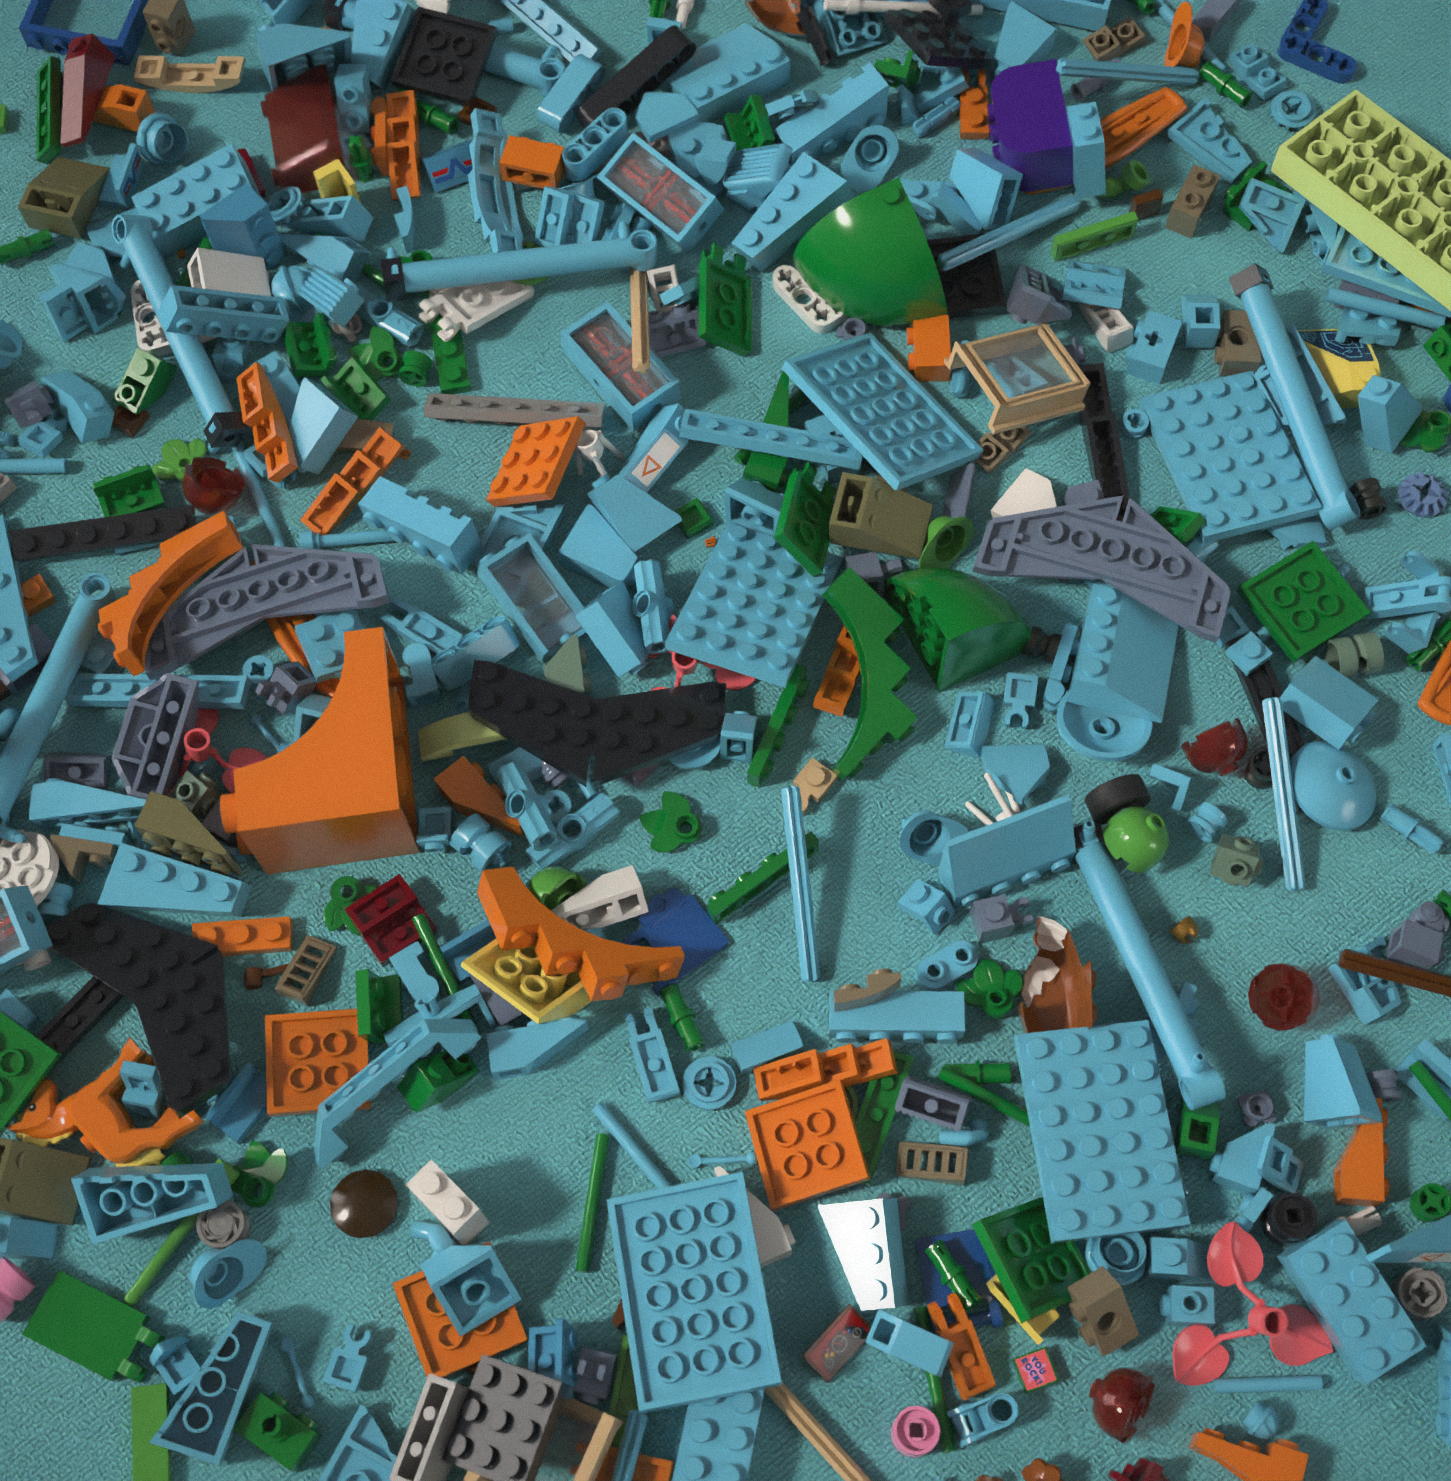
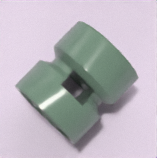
[1326,632,1384,677]

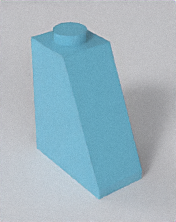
[992,1,1057,77]
[950,149,1023,230]
[1357,375,1422,453]
[289,378,358,475]
[587,474,683,552]
[558,504,638,590]
[575,580,650,677]
[1304,1034,1382,1129]

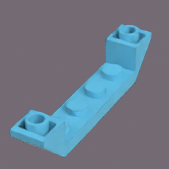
[314,1019,482,1169]

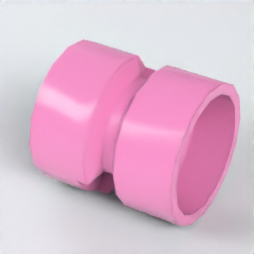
[0,1256,36,1324]
[890,1406,940,1458]

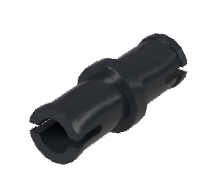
[795,6,836,66]

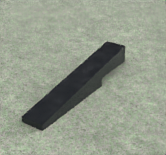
[1078,363,1129,522]

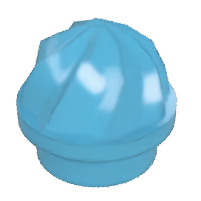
[1241,1400,1279,1439]

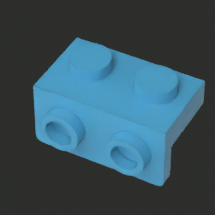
[528,1318,578,1399]

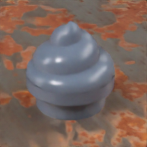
[541,761,570,790]

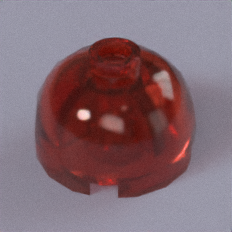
[182,457,245,514]
[1181,718,1248,777]
[1248,963,1320,1031]
[1089,1367,1155,1445]

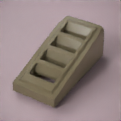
[275,935,338,1007]
[895,1142,968,1186]

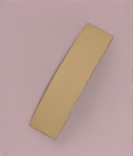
[133,56,246,93]

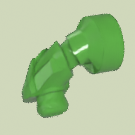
[1097,160,1150,199]

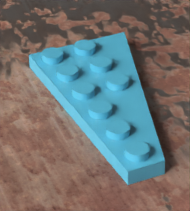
[0,514,38,682]

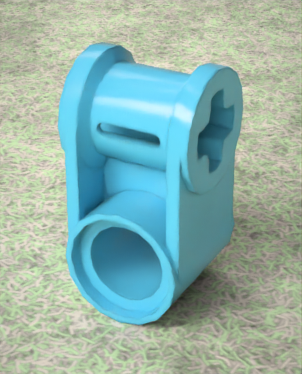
[947,1393,1019,1448]

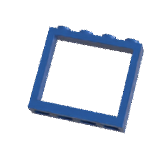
[19,0,149,66]

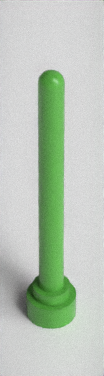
[124,1158,241,1306]

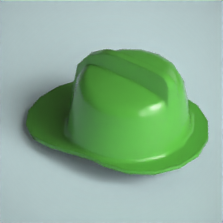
[919,516,975,569]

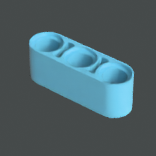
[537,54,606,133]
[562,108,628,182]
[430,615,520,691]

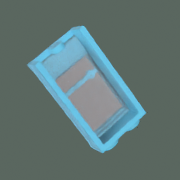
[477,533,587,663]

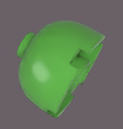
[1103,806,1169,873]
[526,866,587,910]

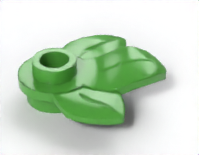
[151,438,207,483]

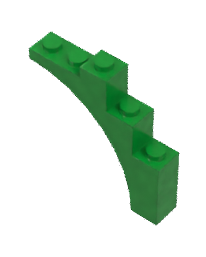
[822,567,918,780]

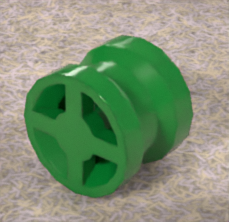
[398,351,432,387]
[1409,1183,1451,1222]

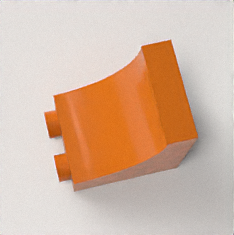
[220,627,420,874]

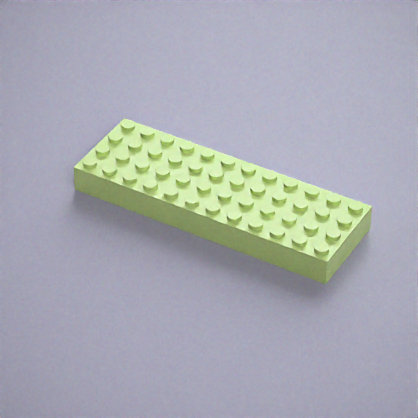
[1271,89,1451,311]

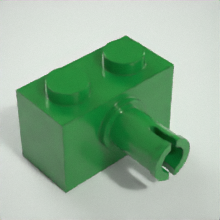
[233,1391,323,1473]

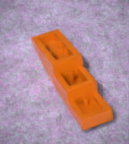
[386,90,421,201]
[236,362,298,483]
[300,427,406,535]
[813,625,860,717]
[753,1038,898,1101]

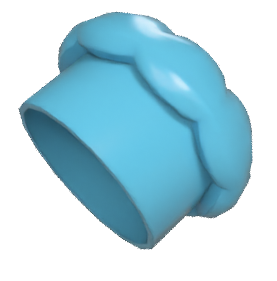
[136,113,188,164]
[1086,1233,1147,1286]

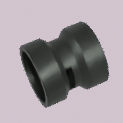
[1349,478,1388,520]
[1023,625,1062,665]
[1244,748,1273,789]

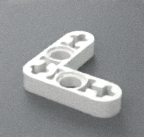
[773,265,850,334]
[131,280,217,356]

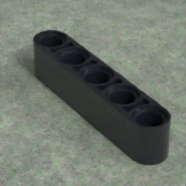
[576,25,696,128]

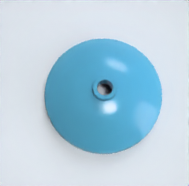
[1056,690,1152,762]
[1290,741,1376,831]

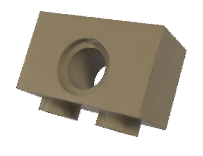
[143,0,196,56]
[1165,165,1220,239]
[1214,310,1261,377]
[1067,1266,1139,1357]

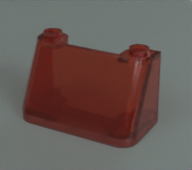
[260,64,348,193]

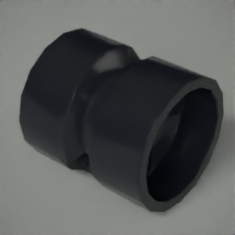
[1261,1193,1317,1247]

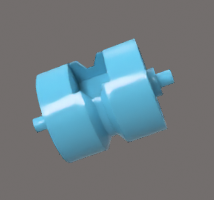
[450,813,512,873]

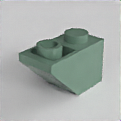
[544,635,591,695]

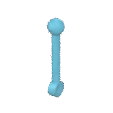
[249,713,280,752]
[688,1151,758,1169]
[280,1338,314,1409]

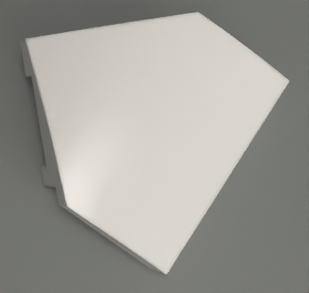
[990,468,1057,518]

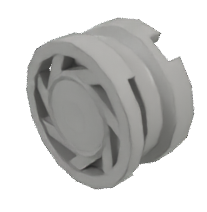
[196,1200,250,1249]
[1391,1267,1448,1321]

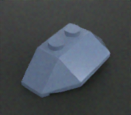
[1006,263,1072,324]
[111,673,199,800]

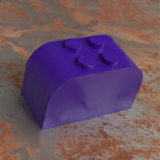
[987,59,1073,192]

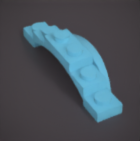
[468,108,523,253]

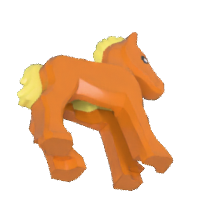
[7,1037,205,1167]

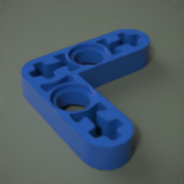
[1277,0,1357,84]

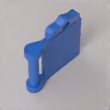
[620,888,728,997]
[915,1229,1003,1334]

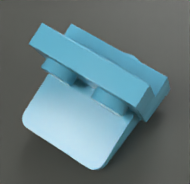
[722,143,793,210]
[40,263,126,342]

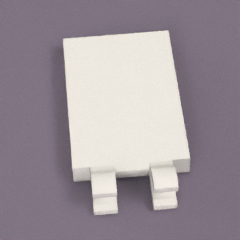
[419,281,534,342]

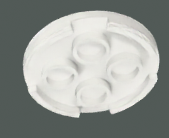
[0,830,59,906]

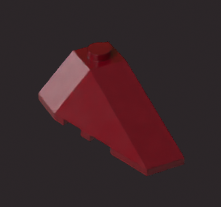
[61,33,115,148]

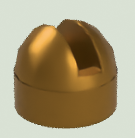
[1169,915,1199,944]

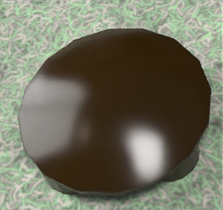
[330,1169,398,1238]

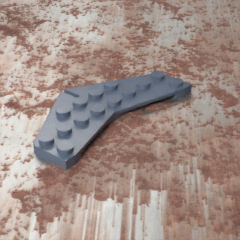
[973,496,1230,642]
[145,544,390,681]

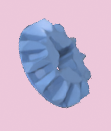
[1398,471,1449,517]

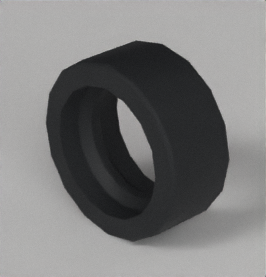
[1084,774,1151,824]

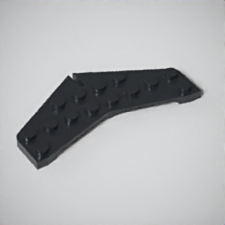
[469,660,726,788]
[45,903,232,1119]

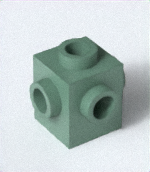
[168,770,225,820]
[1210,833,1264,887]

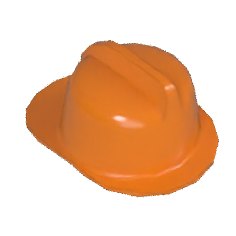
[1164,2,1205,68]

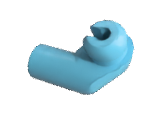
[939,1119,989,1147]
[410,1220,454,1256]

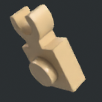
[793,758,837,815]

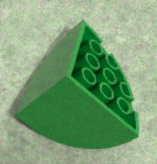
[793,177,947,327]
[884,567,1031,692]

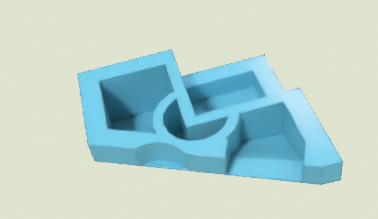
[1328,936,1401,1025]

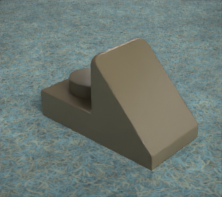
[49,834,118,884]

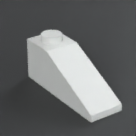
[551,865,649,931]
[714,1166,795,1268]

